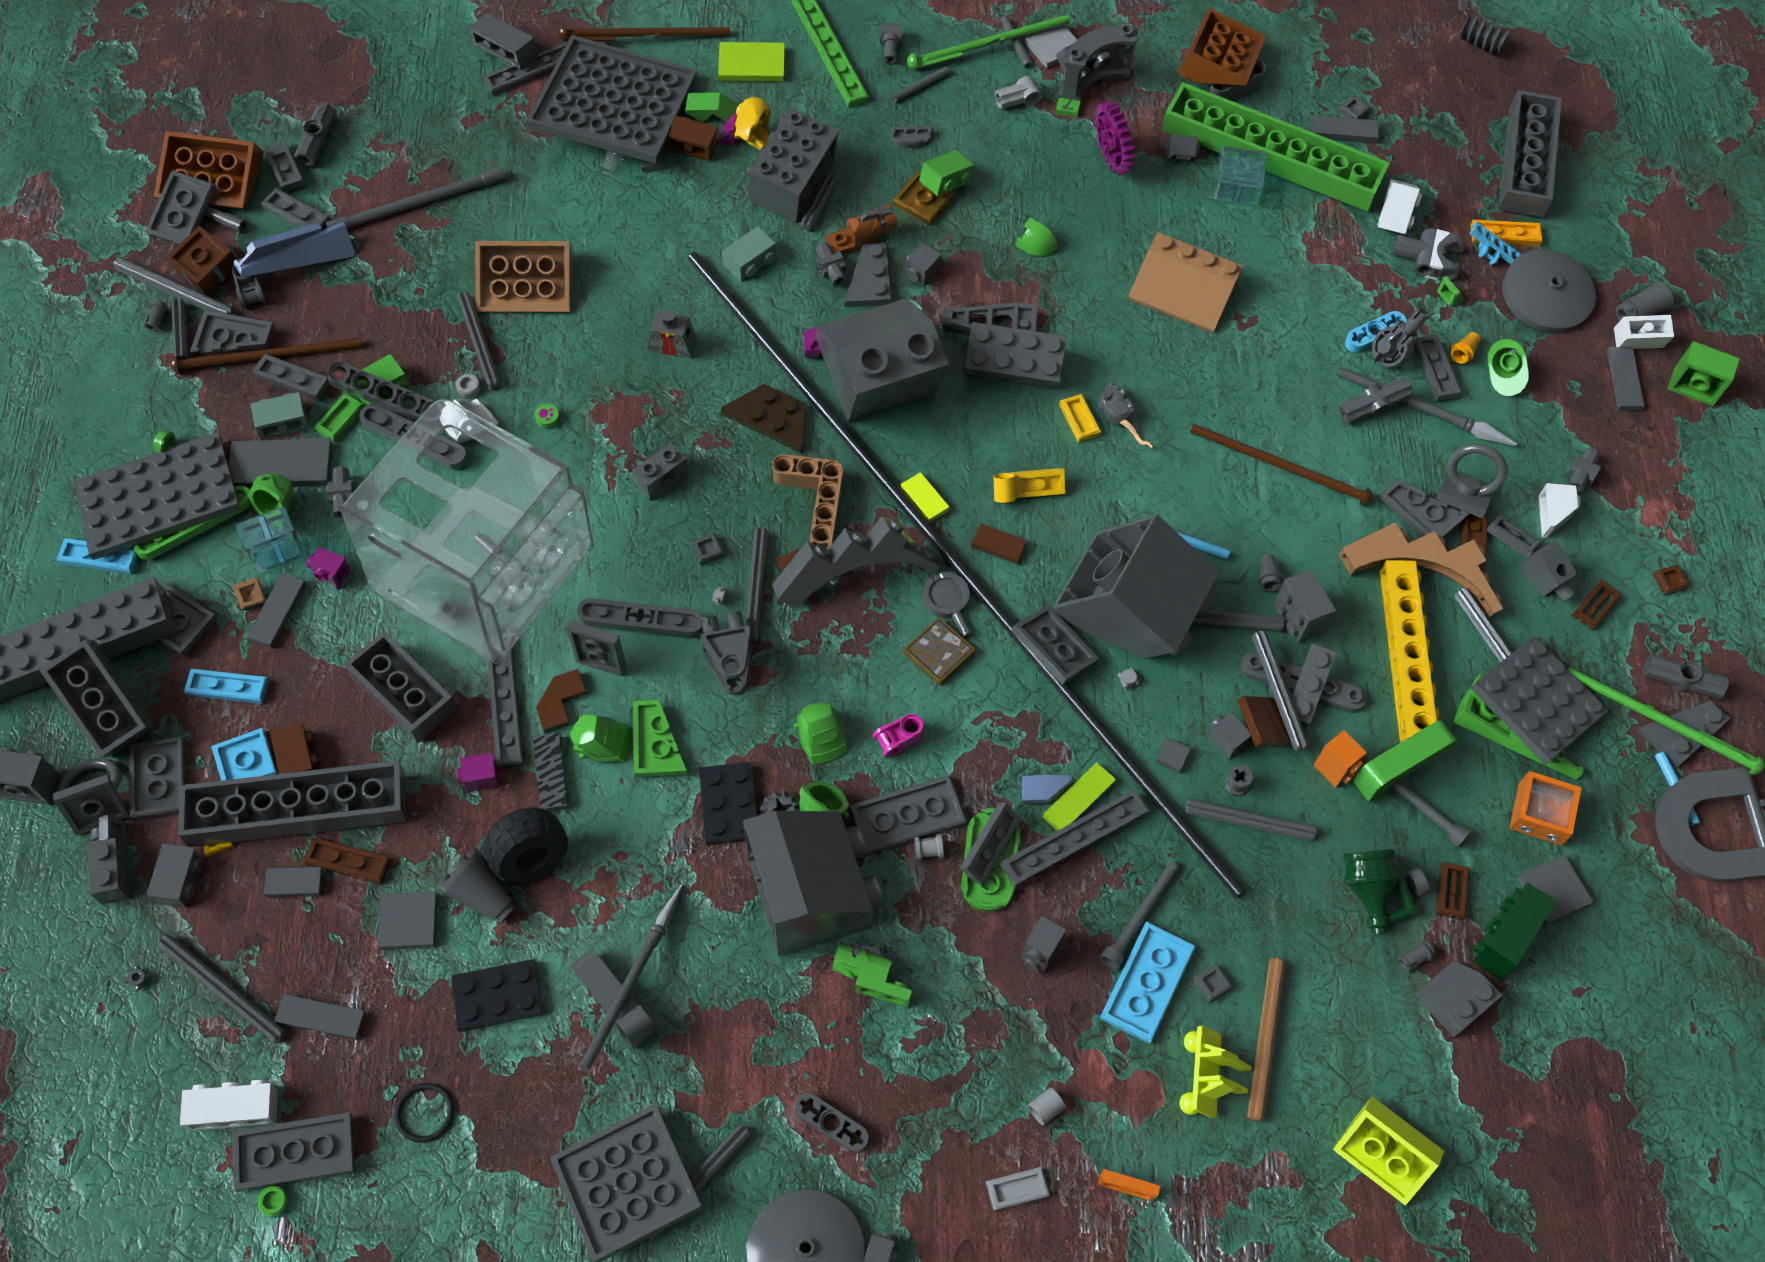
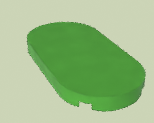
[961,808,1021,912]

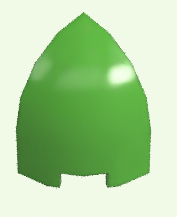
[1016,217,1058,256]

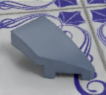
[1022,775,1075,805]

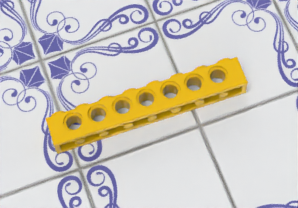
[1380,560,1439,743]

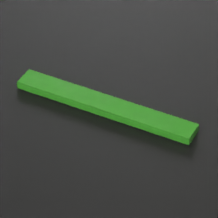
[791,0,869,108]

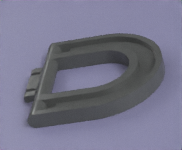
[1655,767,1765,883]

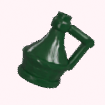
[1343,849,1420,934]

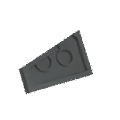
[845,243,891,307]
[190,310,275,356]
[1379,480,1469,538]
[1637,700,1730,768]

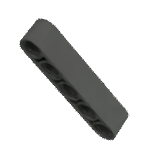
[327,361,443,427]

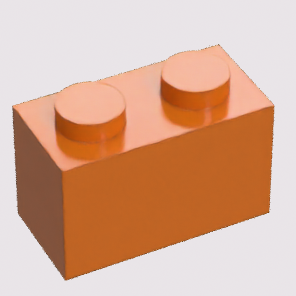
[1314,730,1367,788]

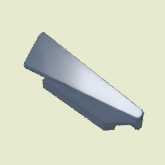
[233,222,355,277]

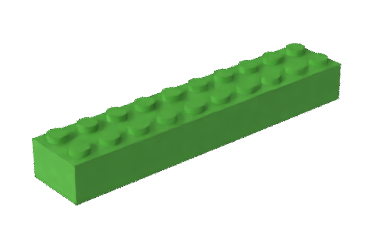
[1161,82,1390,212]

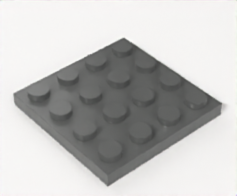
[1470,636,1608,765]
[550,1103,703,1262]

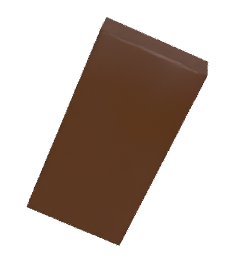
[971,523,1027,564]

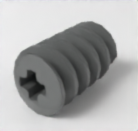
[1459,15,1510,54]

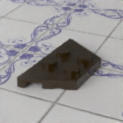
[721,384,806,454]

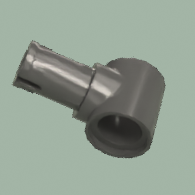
[880,23,902,64]

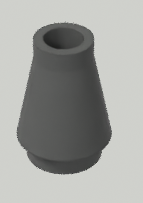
[1258,554,1284,592]

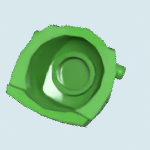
[248,473,293,530]
[793,702,847,765]
[571,715,631,763]
[799,781,849,819]

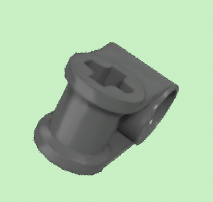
[232,266,266,309]

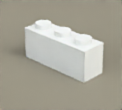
[180,1080,278,1131]

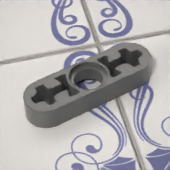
[795,1093,868,1153]

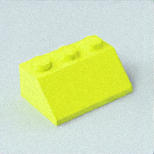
[1333,1096,1444,1206]

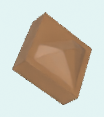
[232,577,267,610]

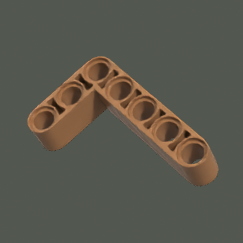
[772,454,843,549]

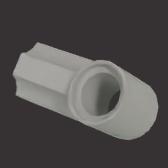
[995,76,1042,109]

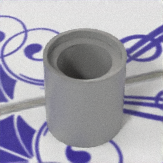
[1028,1087,1066,1126]

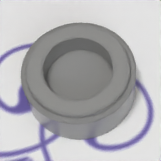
[455,374,481,399]

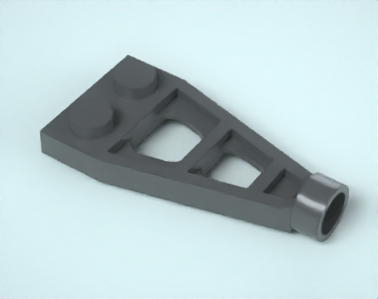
[941,303,1037,334]

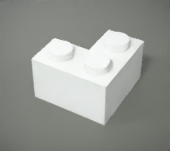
[1377,179,1422,234]

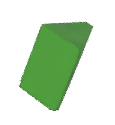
[1437,276,1464,307]

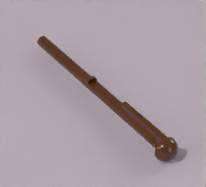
[558,24,730,42]
[169,338,363,374]
[1190,424,1373,505]

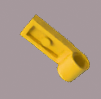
[993,468,1065,503]

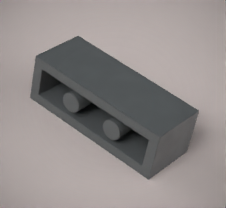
[469,13,538,69]

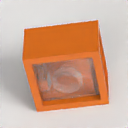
[1509,771,1582,846]

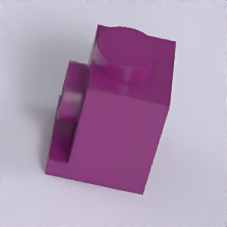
[307,547,351,590]

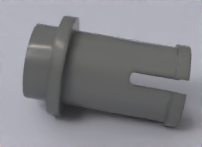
[144,300,169,332]
[1398,941,1435,972]

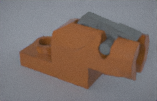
[825,204,898,256]

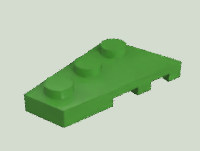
[633,700,688,777]

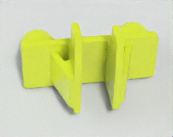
[1179,1026,1252,1118]

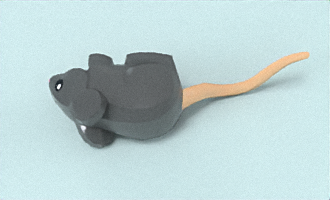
[1098,382,1153,448]

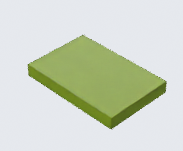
[718,42,785,81]

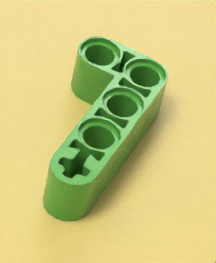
[1353,720,1457,802]

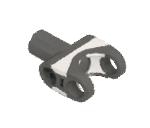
[1392,228,1464,280]

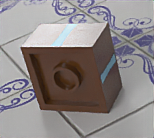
[166,226,237,296]

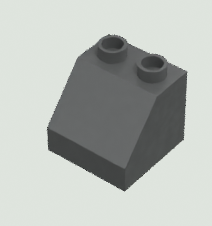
[815,298,949,422]
[1052,514,1219,658]
[743,811,884,957]

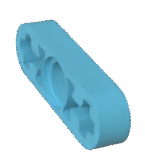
[1345,311,1407,353]

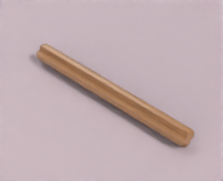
[1247,958,1286,1122]

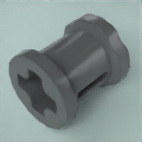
[1225,765,1253,796]

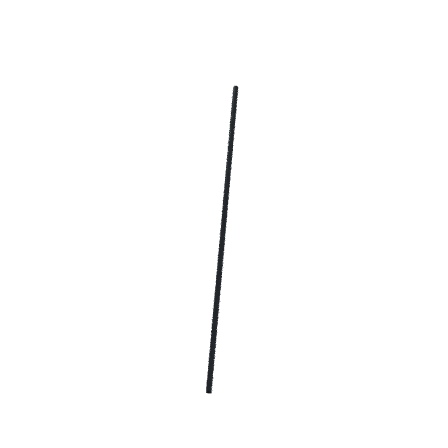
[688,252,1246,898]

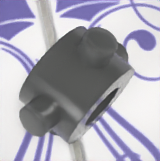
[125,966,151,991]

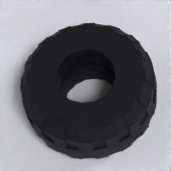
[483,807,568,885]

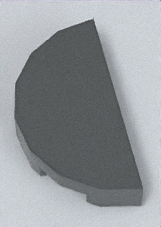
[889,126,933,149]

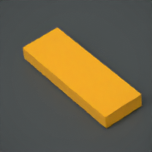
[1471,220,1543,246]

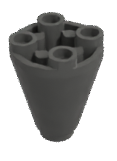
[437,848,516,924]

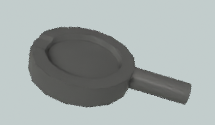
[922,572,973,638]

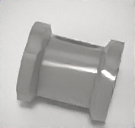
[914,834,944,861]

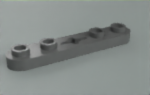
[359,404,467,469]
[577,598,703,637]
[1240,652,1366,713]

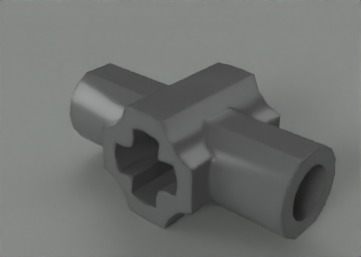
[816,243,847,287]
[1568,448,1601,493]
[326,467,356,518]

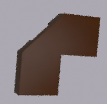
[536,669,587,733]

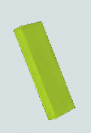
[1043,762,1116,831]

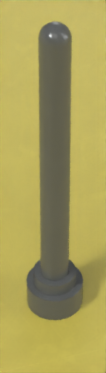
[1362,756,1471,848]
[1100,861,1179,970]

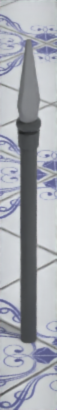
[1337,367,1517,446]
[579,885,683,1071]

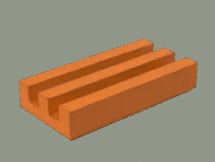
[1098,1169,1160,1201]

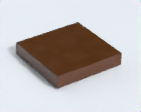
[1238,696,1292,748]

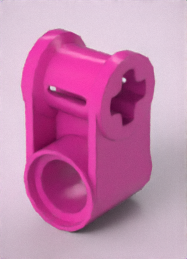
[872,714,923,758]

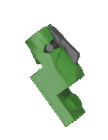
[832,943,912,1008]

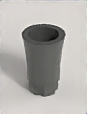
[1615,281,1674,322]

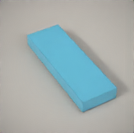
[56,538,139,575]
[184,669,269,704]

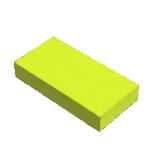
[901,472,949,523]

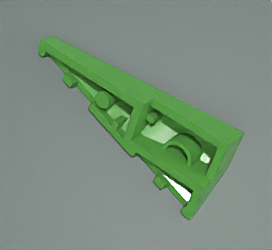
[1453,673,1584,780]

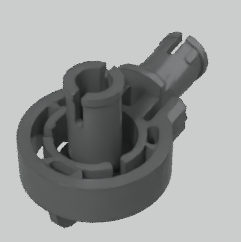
[1372,307,1430,368]

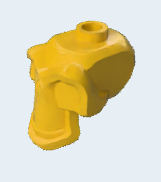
[735,97,771,150]

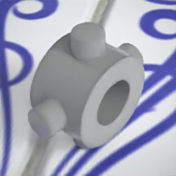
[712,586,727,606]
[1117,668,1140,689]

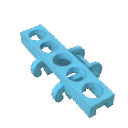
[1469,222,1522,265]

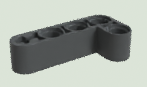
[570,949,656,1050]

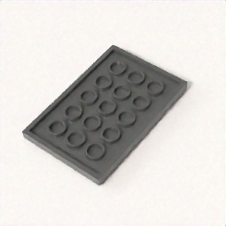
[74,432,241,560]

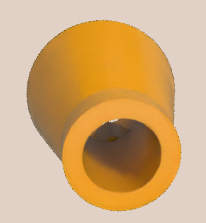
[1451,332,1481,364]

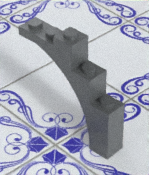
[772,516,940,609]

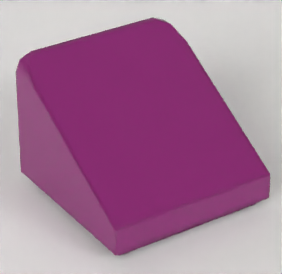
[719,113,737,145]

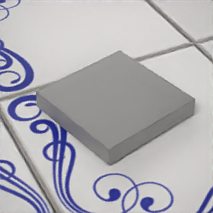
[1023,25,1077,69]

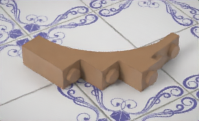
[1338,522,1503,619]

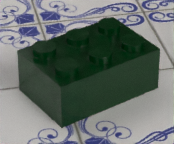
[1471,882,1557,981]

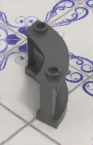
[1057,24,1139,101]

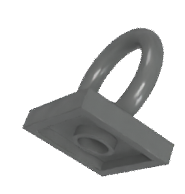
[1436,443,1508,518]
[53,758,130,836]

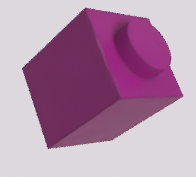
[457,753,499,792]

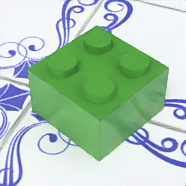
[1667,341,1740,406]

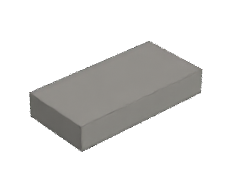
[986,1167,1050,1212]

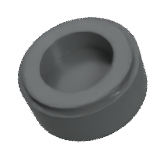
[1407,868,1430,896]

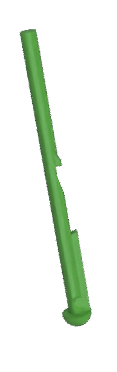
[907,15,1070,70]
[1568,667,1765,775]

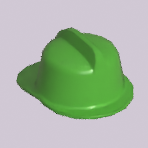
[1488,339,1529,396]

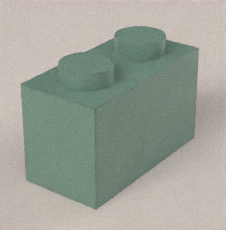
[722,226,776,282]
[250,392,310,440]

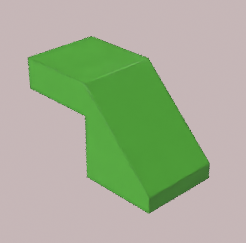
[685,93,738,123]

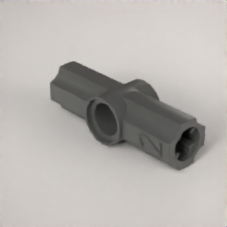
[294,102,337,167]
[1338,376,1414,424]
[1643,654,1729,699]

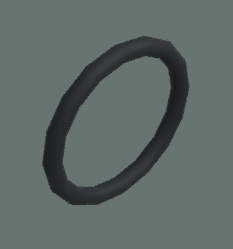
[394,1083,454,1142]

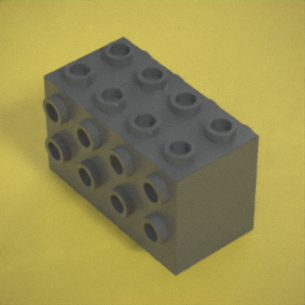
[746,108,839,222]

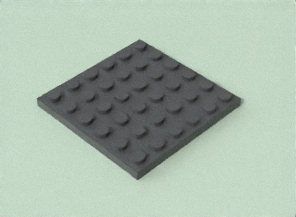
[526,35,697,164]

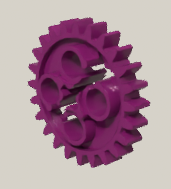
[1094,100,1135,175]

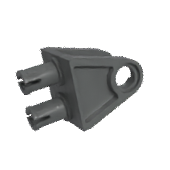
[701,611,752,695]

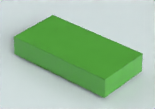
[314,393,365,442]

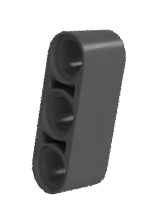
[1209,60,1266,101]

